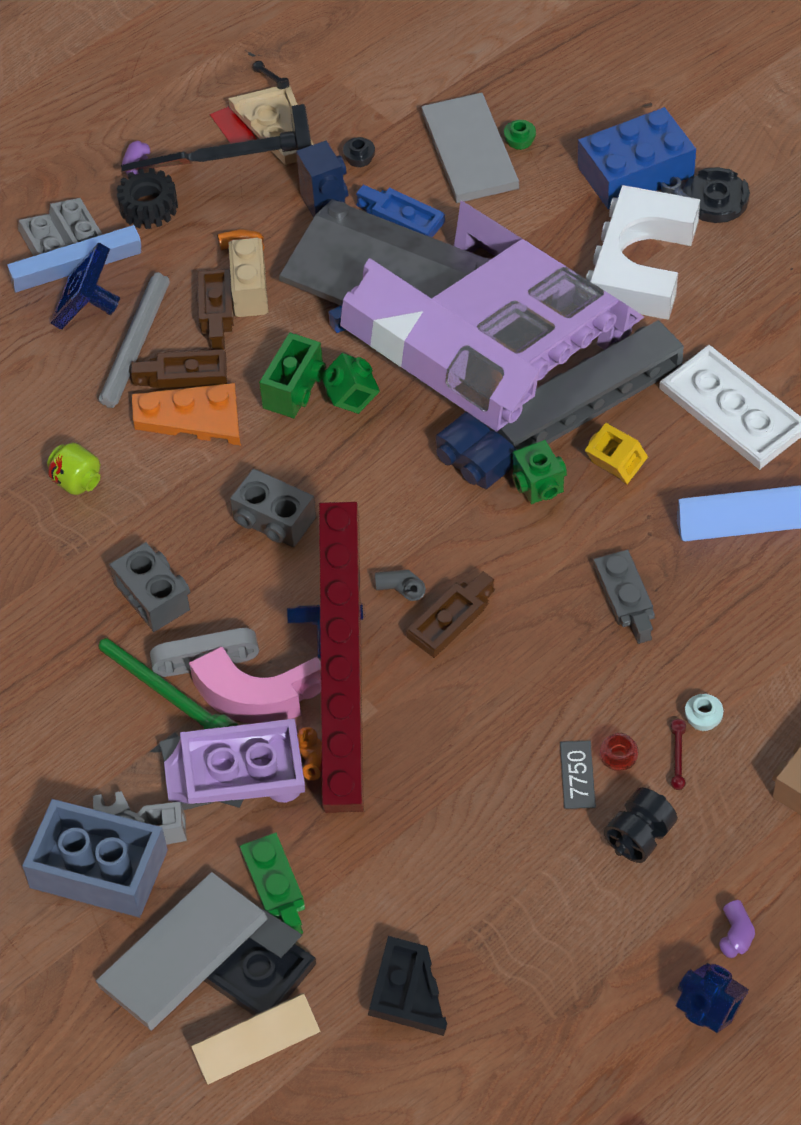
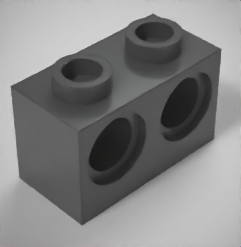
[230,468,317,547]
[109,542,190,632]

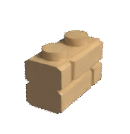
[228,238,269,317]

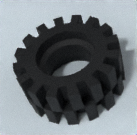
[117,168,178,229]

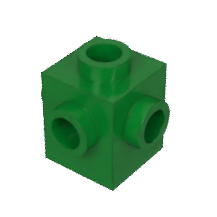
[320,353,380,414]
[513,440,567,504]

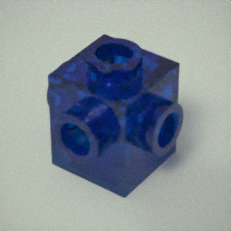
[675,963,749,1033]

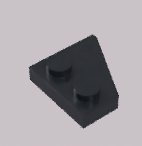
[368,936,447,1036]

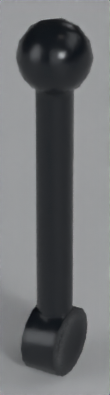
[252,60,290,89]

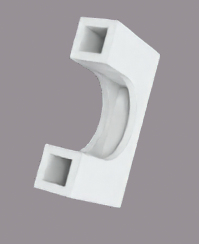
[585,185,700,320]

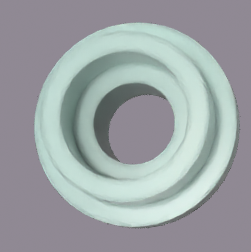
[685,694,724,731]

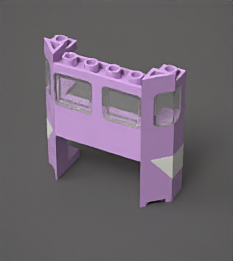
[340,200,644,432]

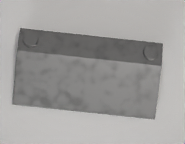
[279,199,491,306]

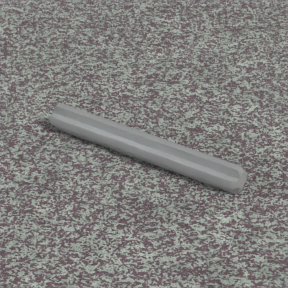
[99,272,170,408]

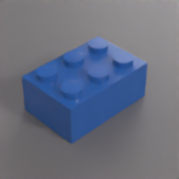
[578,107,696,209]

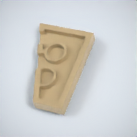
[228,86,313,165]

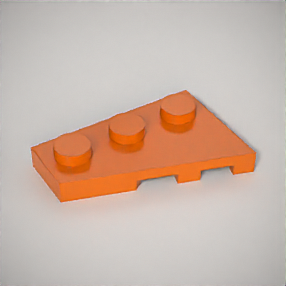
[132,383,241,446]

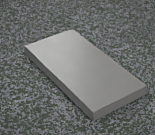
[421,93,519,203]
[96,872,267,1031]

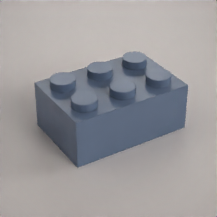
[22,799,168,918]

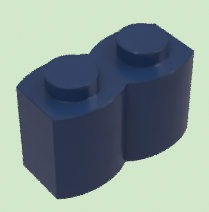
[436,412,516,489]

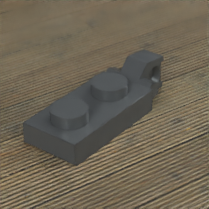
[593,550,655,644]

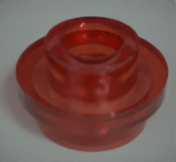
[600,733,638,771]

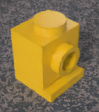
[585,423,648,485]

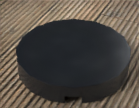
[684,167,750,223]

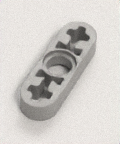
[150,628,259,677]

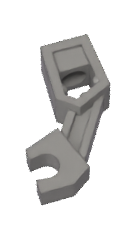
[93,791,187,845]

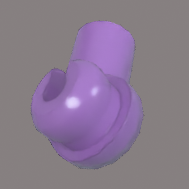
[122,141,150,176]
[719,900,755,958]

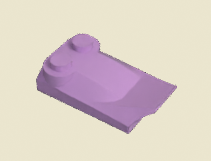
[164,719,305,804]

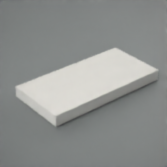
[659,345,801,470]

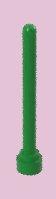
[98,638,238,730]

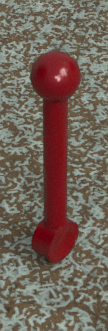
[670,719,686,790]

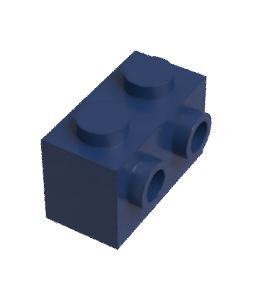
[296,140,349,218]

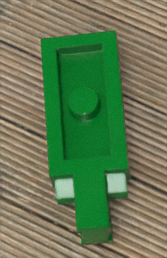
[240,833,305,934]

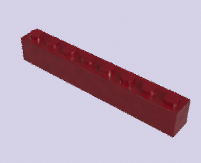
[319,502,364,813]

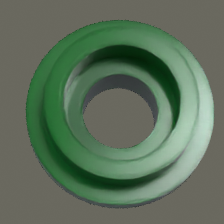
[504,120,536,150]

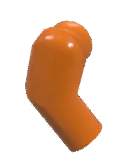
[217,229,265,251]
[297,727,322,780]

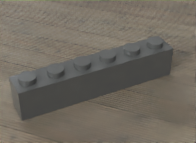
[489,320,684,450]

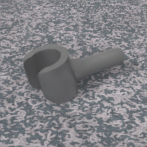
[661,177,691,198]

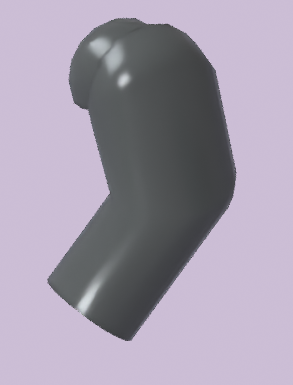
[375,570,426,601]

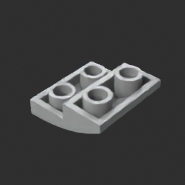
[18,198,103,256]

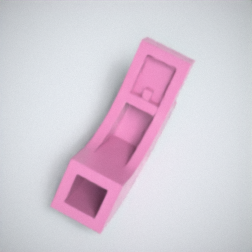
[189,646,321,724]

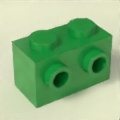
[259,332,326,419]

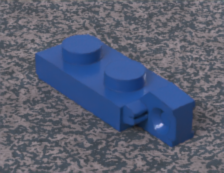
[356,184,445,238]

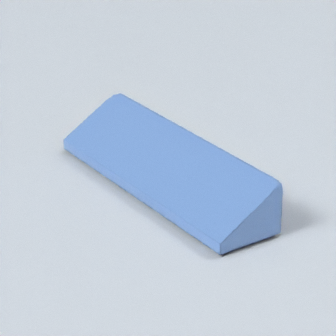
[7,225,141,293]
[677,485,801,541]

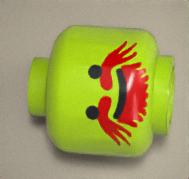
[47,442,101,495]

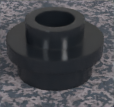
[343,137,375,167]

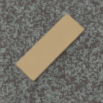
[190,993,321,1085]

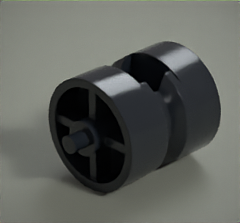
[604,787,678,863]

